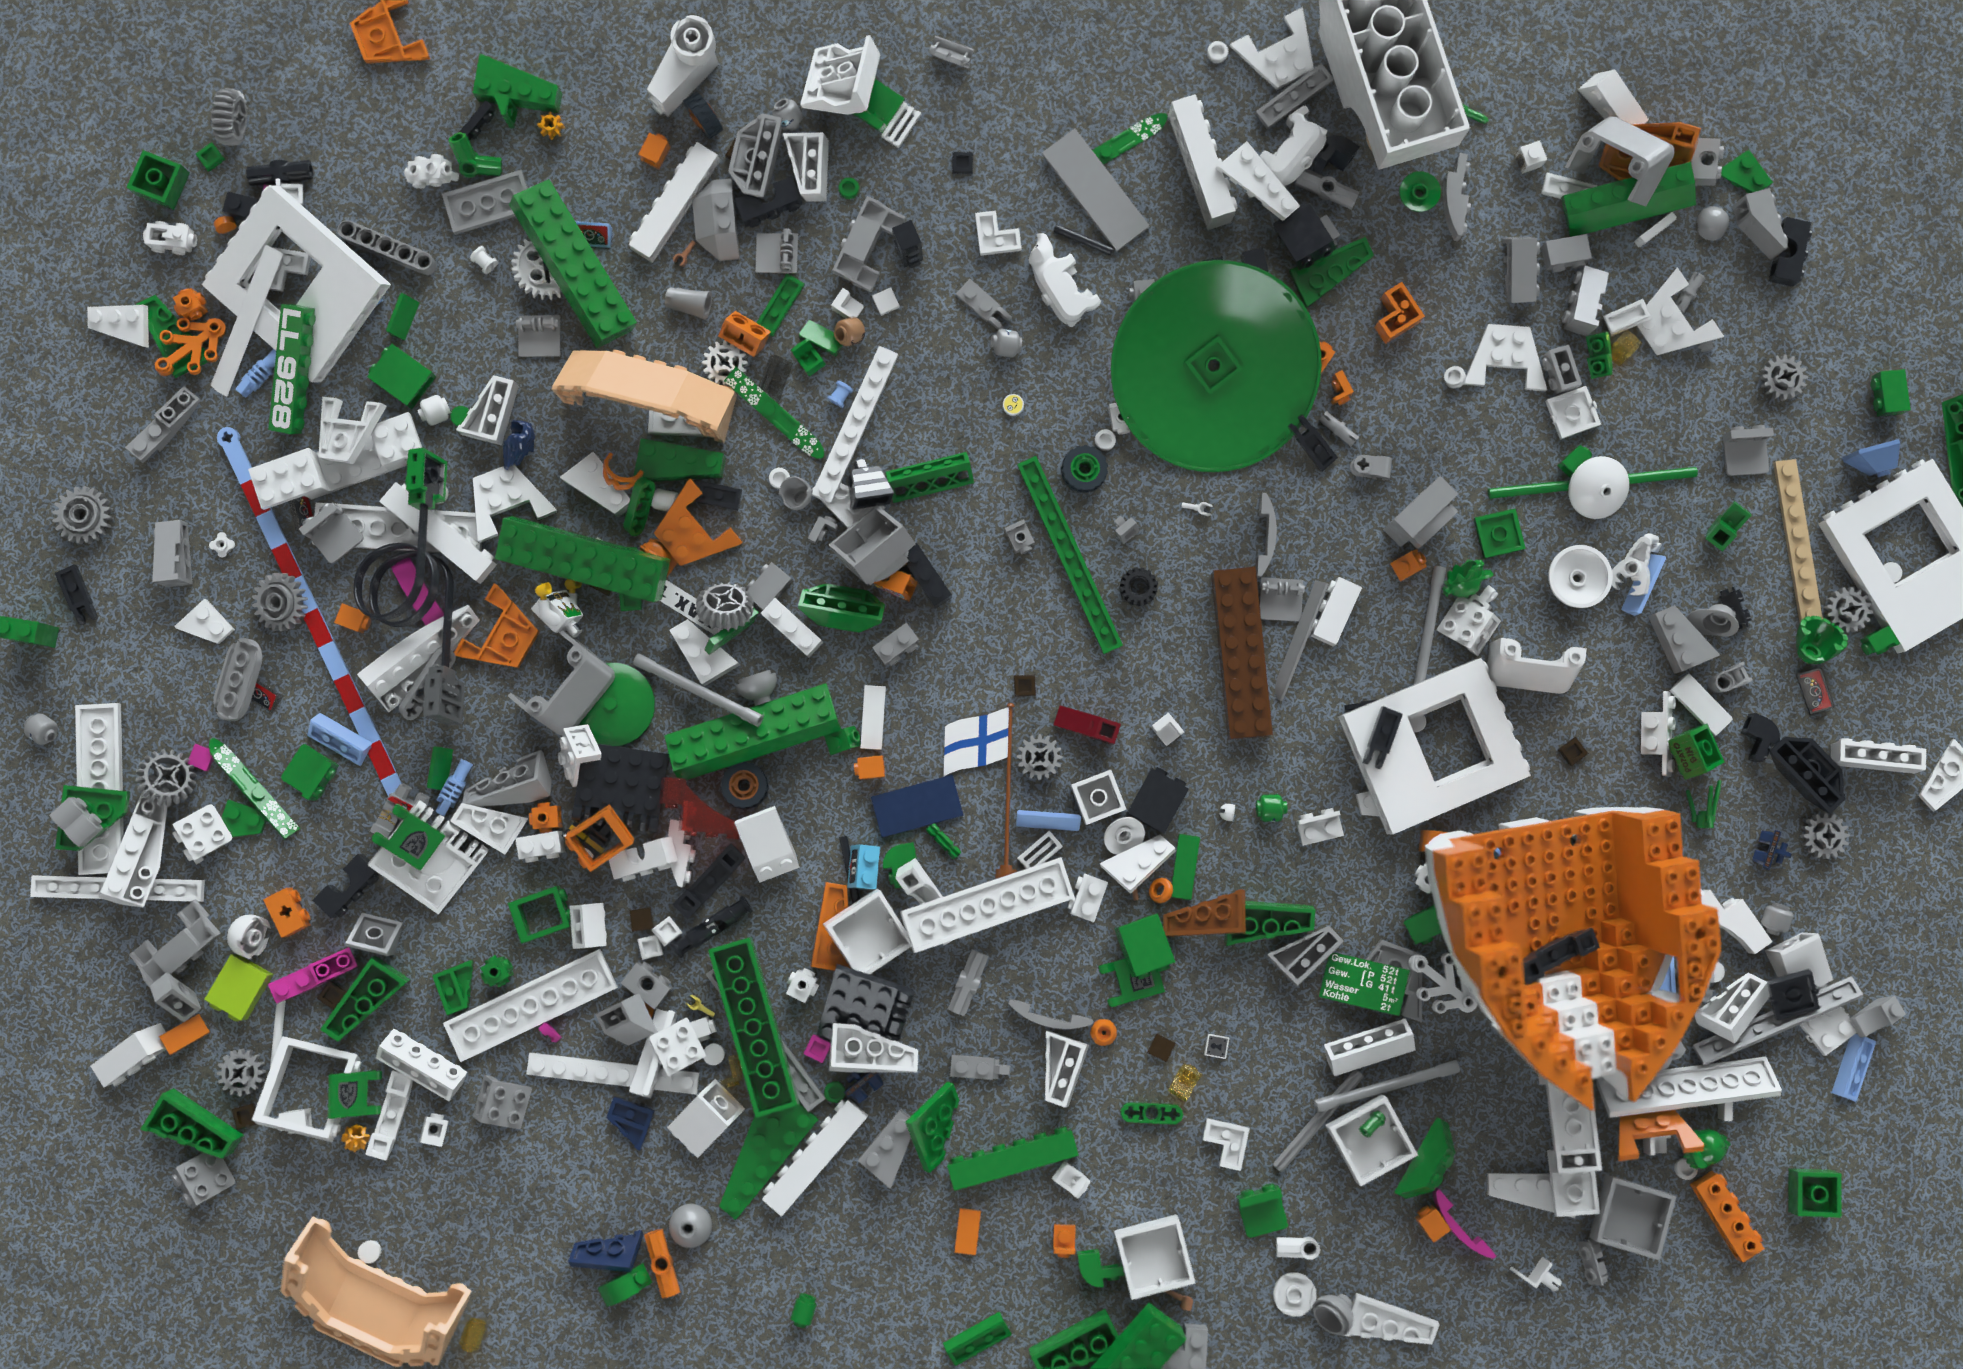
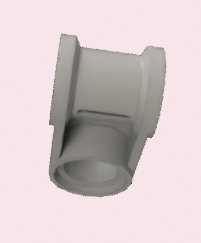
[1350,455,1392,480]
[1708,661,1753,694]

